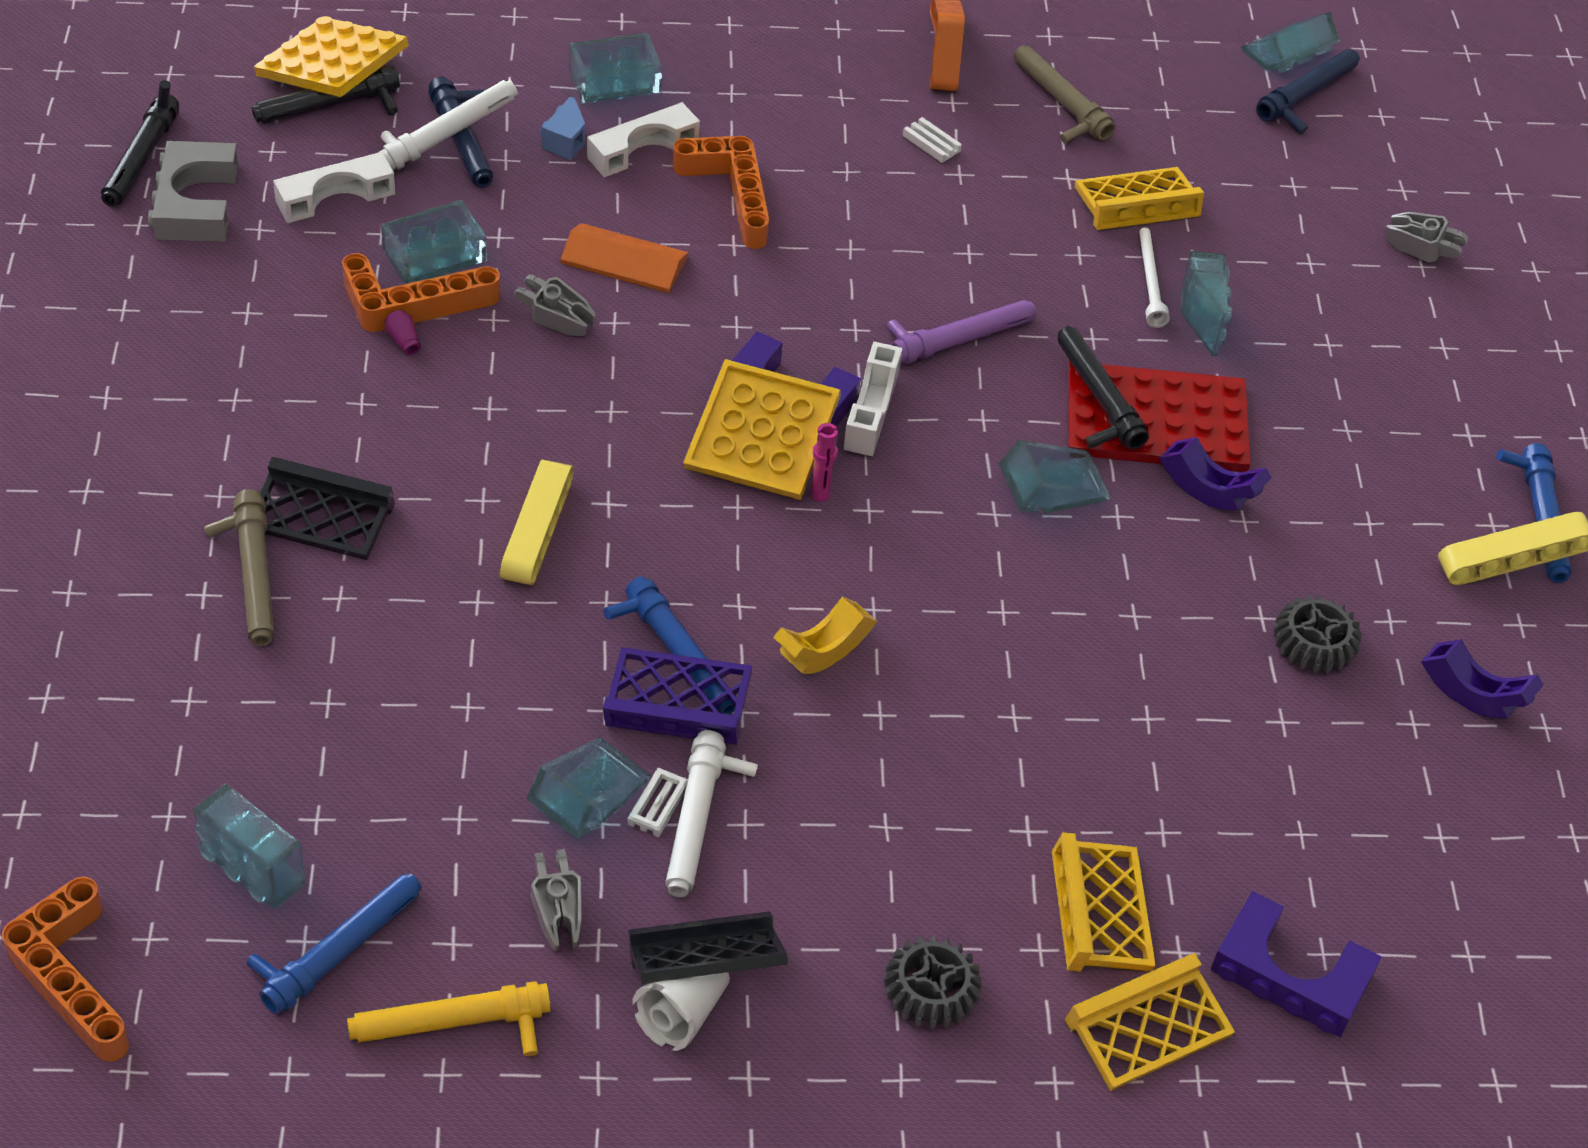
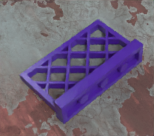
[603,647,752,745]

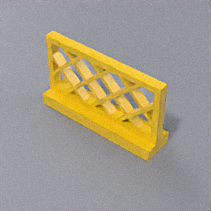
[1075,167,1204,230]
[1051,832,1156,972]
[1065,952,1235,1091]

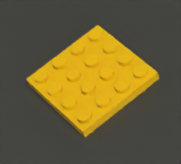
[254,16,409,97]
[683,359,841,500]

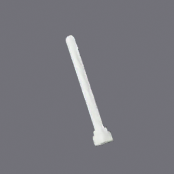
[1139,227,1170,328]

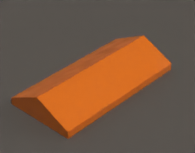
[560,223,689,293]

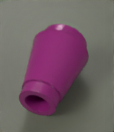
[385,310,421,355]

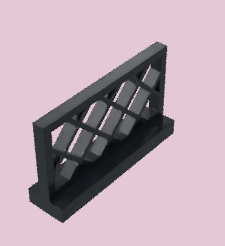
[260,457,395,560]
[628,911,788,984]

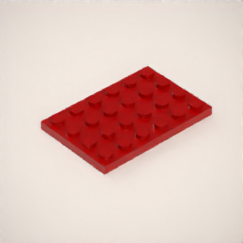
[1067,361,1251,472]

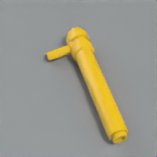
[347,981,551,1057]

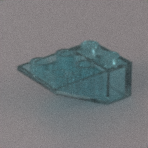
[1180,251,1232,356]

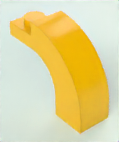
[773,597,878,674]

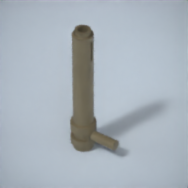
[1014,45,1116,144]
[204,489,275,646]

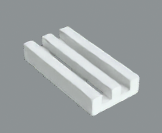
[903,117,962,163]
[628,768,688,838]

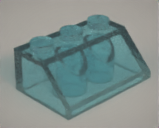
[1241,11,1340,73]

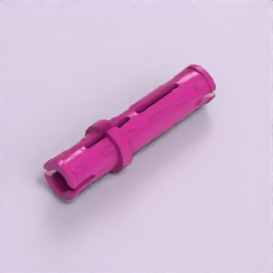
[810,423,838,502]

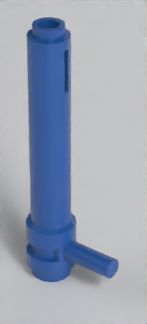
[1496,443,1572,583]
[603,576,737,715]
[246,873,422,1015]

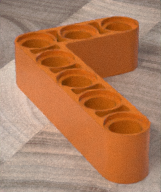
[930,0,965,91]
[672,136,769,249]
[342,253,501,332]
[2,877,129,1062]

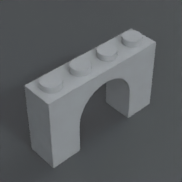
[148,141,239,242]

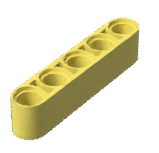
[500,459,573,586]
[1438,512,1588,585]

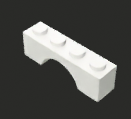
[587,102,700,177]
[273,152,395,223]
[843,341,903,456]

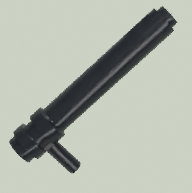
[251,65,400,124]
[101,80,179,207]
[1057,326,1149,450]

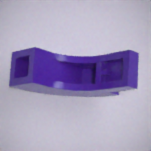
[1159,437,1272,510]
[1421,639,1544,718]

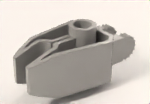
[1386,212,1469,263]
[514,274,595,336]
[530,849,581,952]

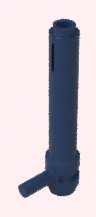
[1256,49,1360,134]
[428,76,493,188]

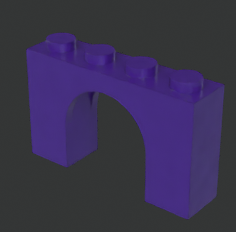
[732,331,861,427]
[1211,891,1382,1038]

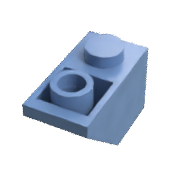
[540,97,585,160]

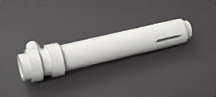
[378,80,518,170]
[665,730,758,897]

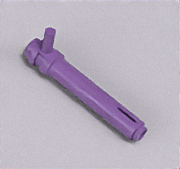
[887,300,1036,365]

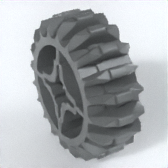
[1273,595,1362,675]
[884,935,982,1031]

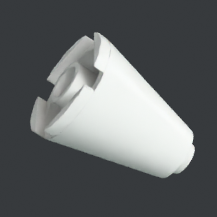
[633,972,730,1051]

